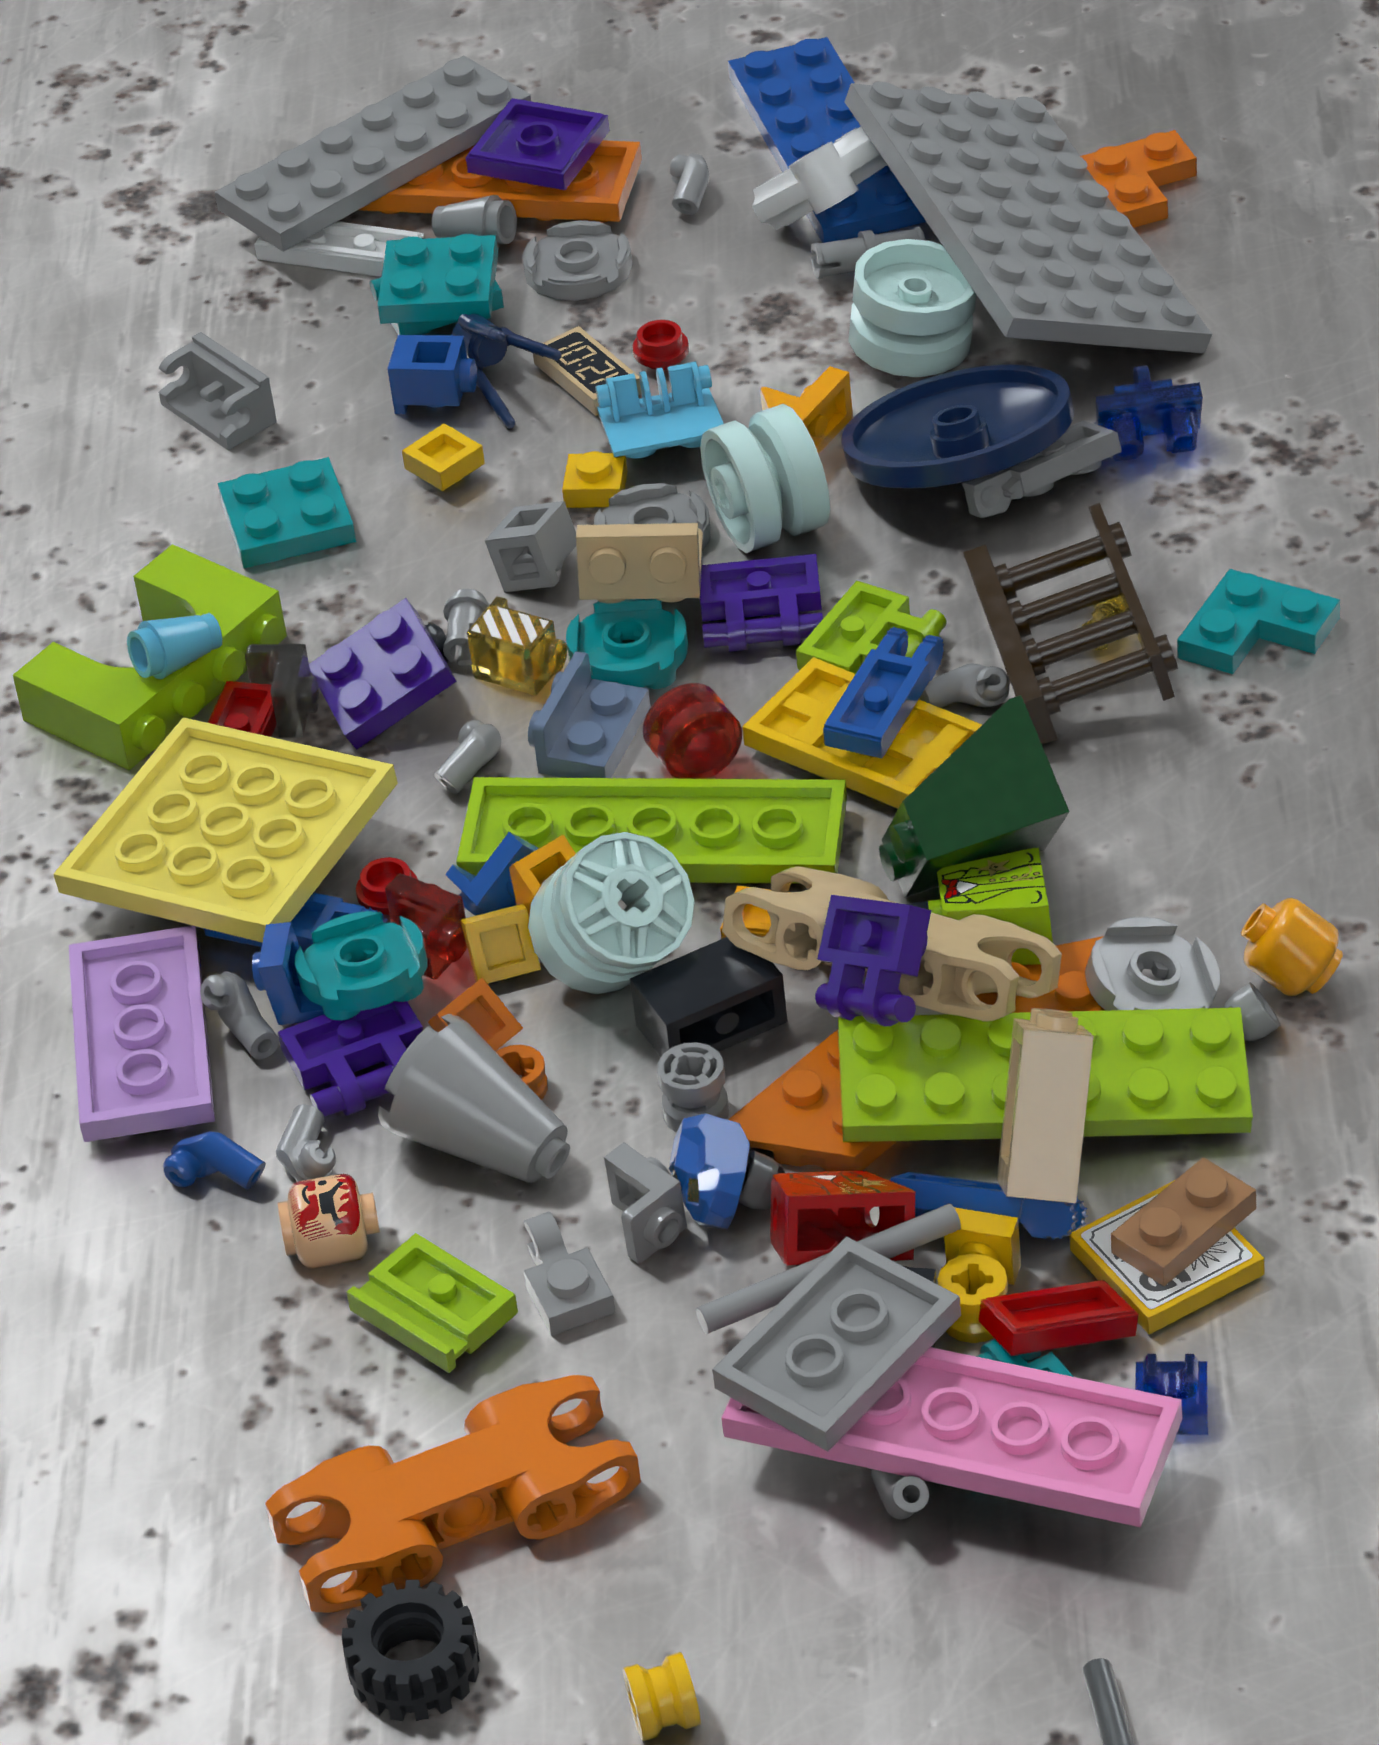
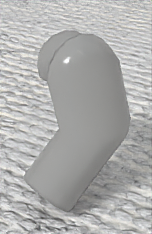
[919,663,1010,708]
[200,972,280,1060]

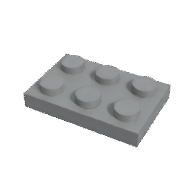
[712,1236,961,1451]

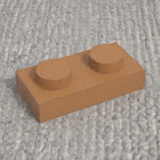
[1111,1157,1256,1286]

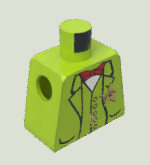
[907,848,1053,965]

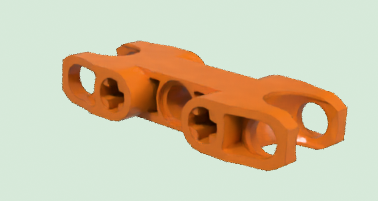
[265,1375,641,1613]

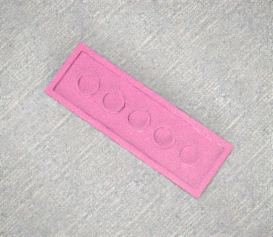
[721,1347,1183,1528]

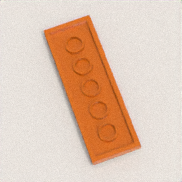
[359,140,642,223]

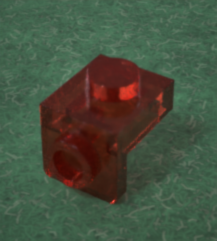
[385,873,467,980]

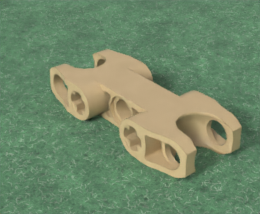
[722,866,1062,1022]

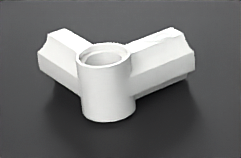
[752,126,887,230]

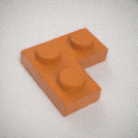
[1080,130,1197,228]

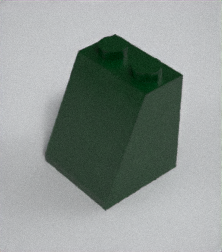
[879,695,1070,897]

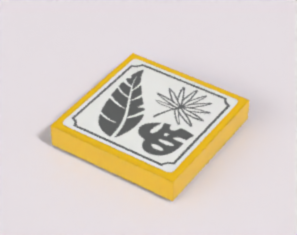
[1069,1180,1265,1335]

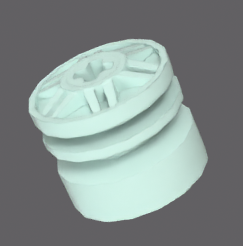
[528,832,694,994]

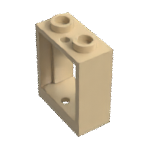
[997,1008,1094,1203]

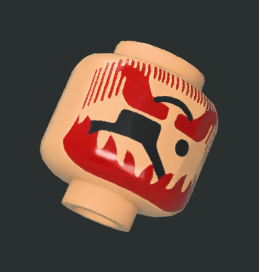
[278,1174,380,1269]

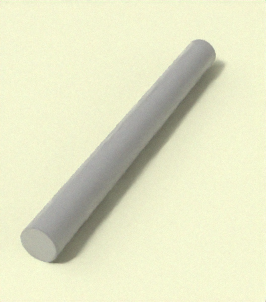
[696,1204,961,1334]

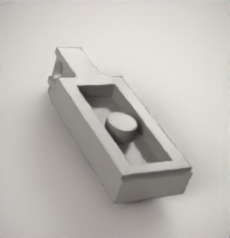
[962,420,1122,518]

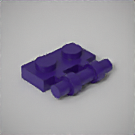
[700,554,823,652]
[815,895,932,1026]
[278,1001,423,1117]

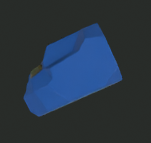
[668,1113,750,1230]

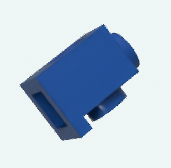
[387,335,477,414]

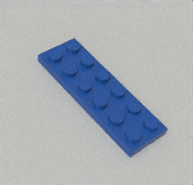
[728,37,926,243]

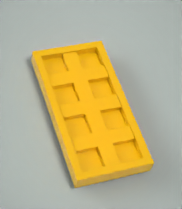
[742,657,982,809]

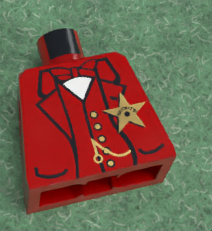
[770,1170,916,1266]

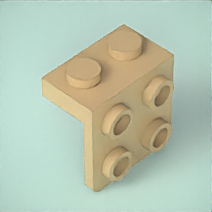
[576,523,703,604]

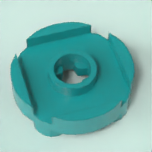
[566,599,688,689]
[295,911,428,1020]

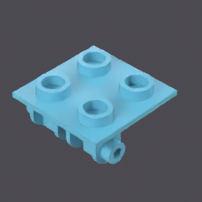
[595,361,724,459]

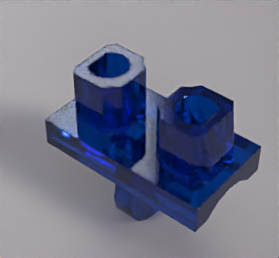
[1094,365,1203,461]

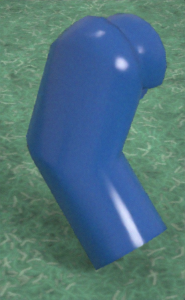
[163,1131,266,1190]

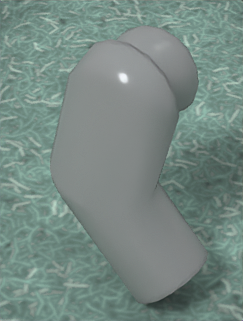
[670,153,709,215]
[434,720,501,794]
[276,1104,336,1182]
[871,1469,929,1520]

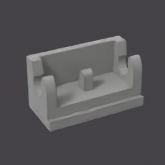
[158,332,277,450]

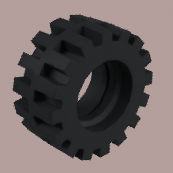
[342,1580,480,1721]

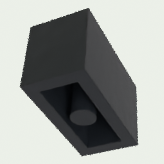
[630,937,788,1057]

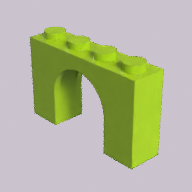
[13,544,287,771]

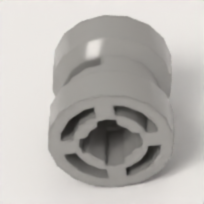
[657,1042,729,1133]

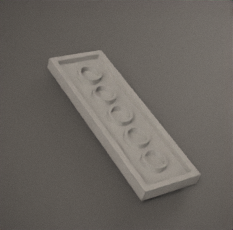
[215,55,531,252]

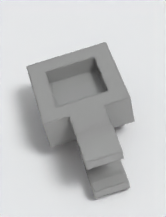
[524,1211,615,1336]

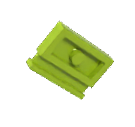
[346,1233,518,1373]

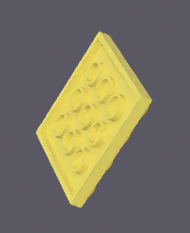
[53,717,398,942]

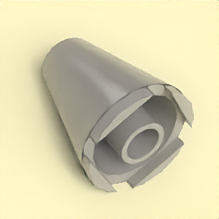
[378,1014,570,1183]

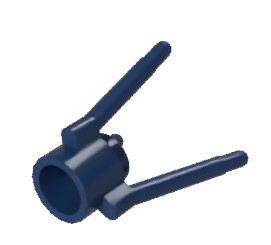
[452,314,562,429]

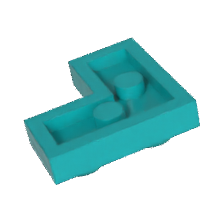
[1177,568,1340,674]

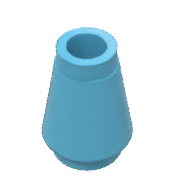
[127,613,222,679]

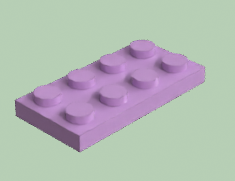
[69,926,215,1142]

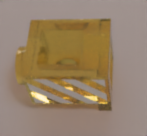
[467,596,567,696]

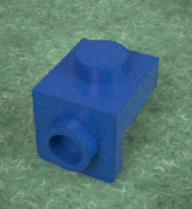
[445,832,539,916]
[252,922,324,1025]

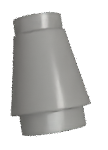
[432,195,517,248]

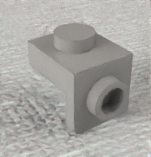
[604,1142,687,1264]

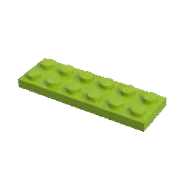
[456,777,847,884]
[838,1007,1253,1142]

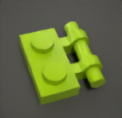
[796,580,947,674]

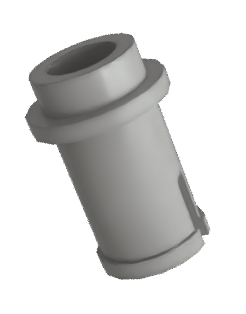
[443,589,491,666]

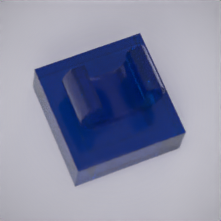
[1135,1354,1208,1435]

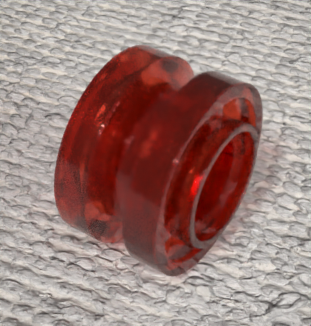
[643,683,742,779]

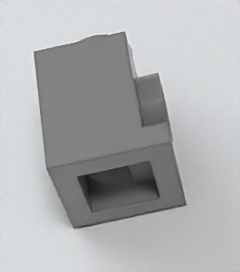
[485,501,576,592]

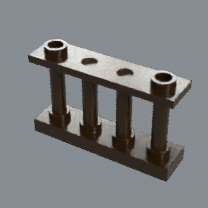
[963,503,1178,745]

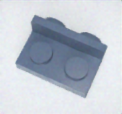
[528,651,650,778]

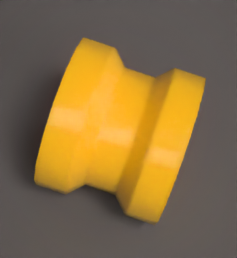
[937,1253,1008,1343]
[623,1652,701,1741]

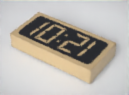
[533,326,642,416]

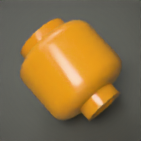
[1241,898,1343,996]

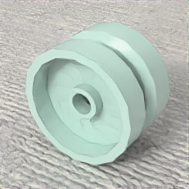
[848,239,976,378]
[700,404,830,553]

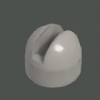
[1224,982,1281,1042]

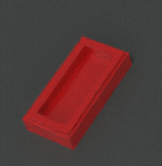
[978,1280,1139,1356]

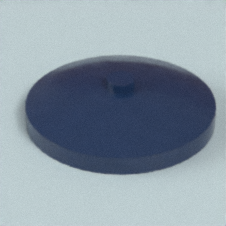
[841,365,1074,488]

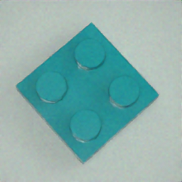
[377,234,498,324]
[217,457,356,569]

